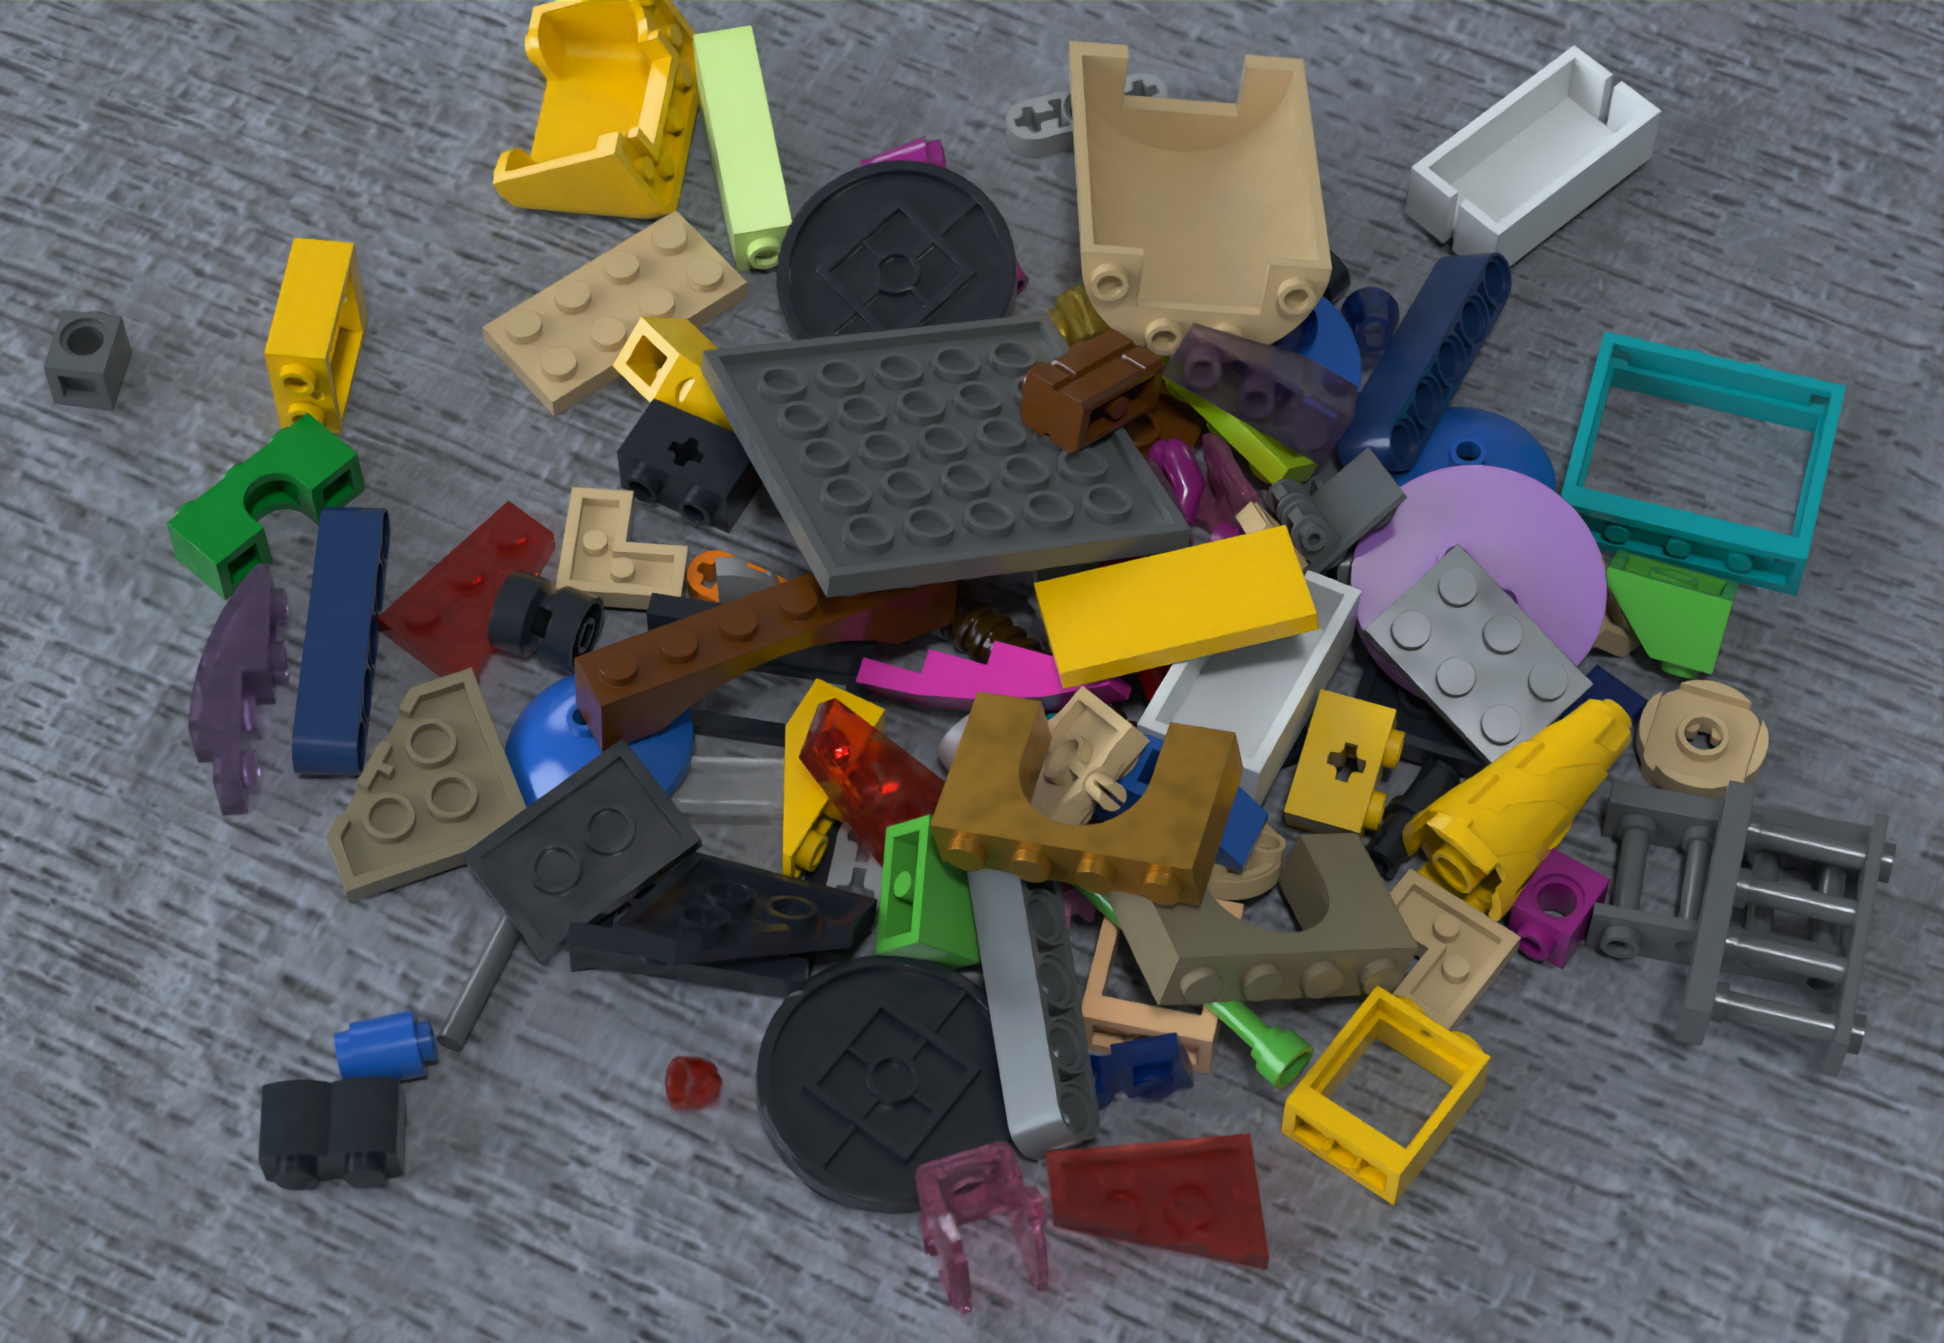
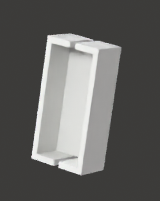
[1405,45,1661,266]
[1137,570,1361,805]

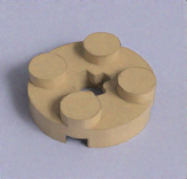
[1636,680,1769,800]

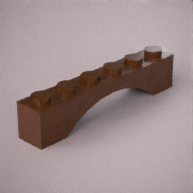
[574,572,958,753]

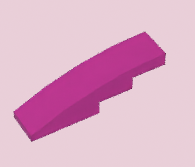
[855,641,1132,712]

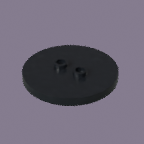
[776,160,1018,340]
[755,955,1014,1214]

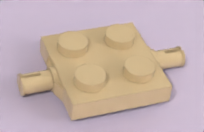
[1031,686,1150,825]

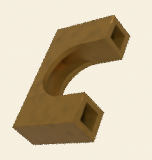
[930,691,1244,906]

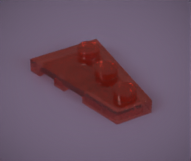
[377,500,556,685]
[798,698,945,868]
[1045,1133,1269,1270]

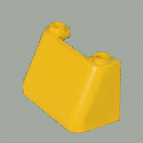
[493,0,699,220]

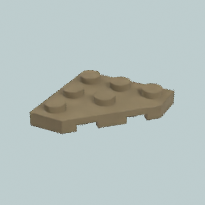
[326,667,526,903]

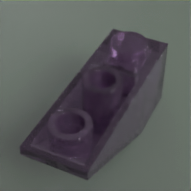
[1163,322,1358,466]

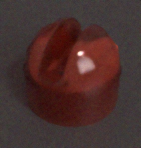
[665,1056,723,1111]

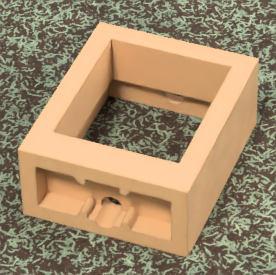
[1081,898,1244,1074]

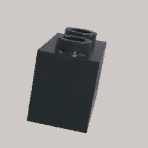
[617,398,763,534]

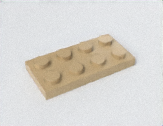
[482,210,748,417]

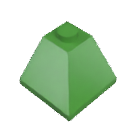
[1606,549,1740,679]

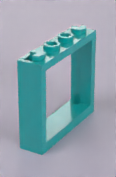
[1561,331,1846,596]

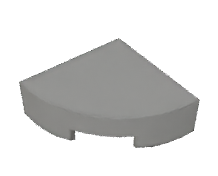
[715,557,780,604]

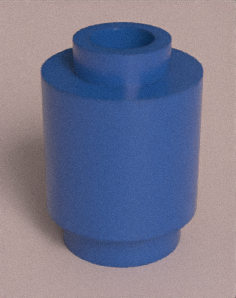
[334,1009,438,1081]

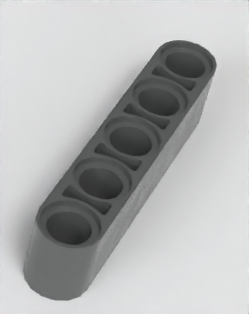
[967,868,1100,1160]

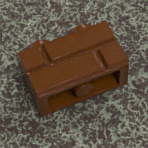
[1020,328,1164,454]

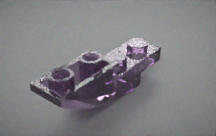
[188,564,288,816]

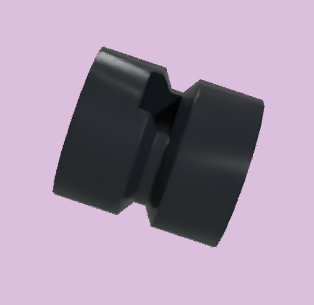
[488,569,604,674]

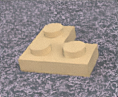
[555,487,690,609]
[1390,868,1521,1032]

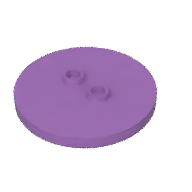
[1349,465,1607,699]

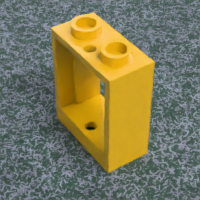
[264,237,369,433]
[1281,986,1491,1205]

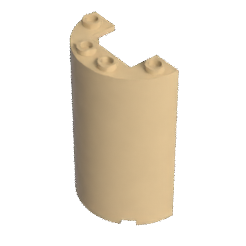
[1068,41,1332,361]

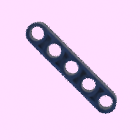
[1337,252,1512,471]
[292,507,390,775]

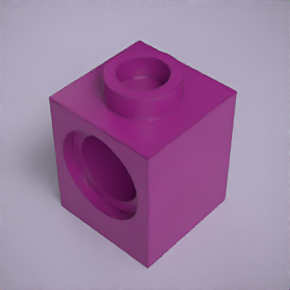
[1507,848,1610,970]

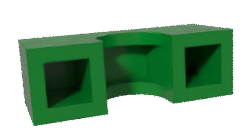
[166,413,365,601]

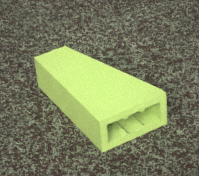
[693,25,792,272]

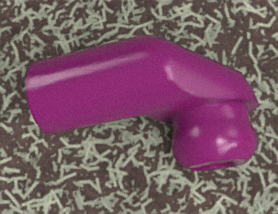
[1148,438,1205,528]

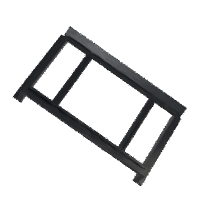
[564,593,877,998]

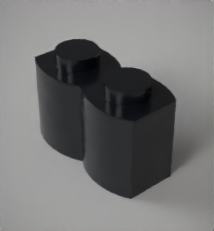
[258,1076,406,1190]

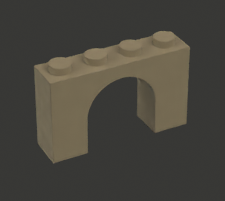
[1105,833,1418,1005]

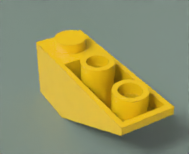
[613,317,734,432]
[783,678,890,878]

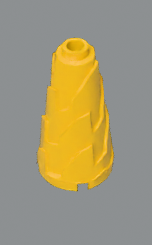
[1402,699,1632,922]

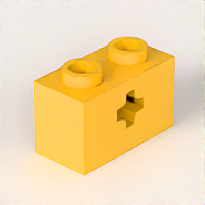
[1284,689,1406,842]

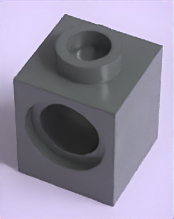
[43,310,132,411]

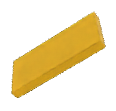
[1034,525,1319,689]

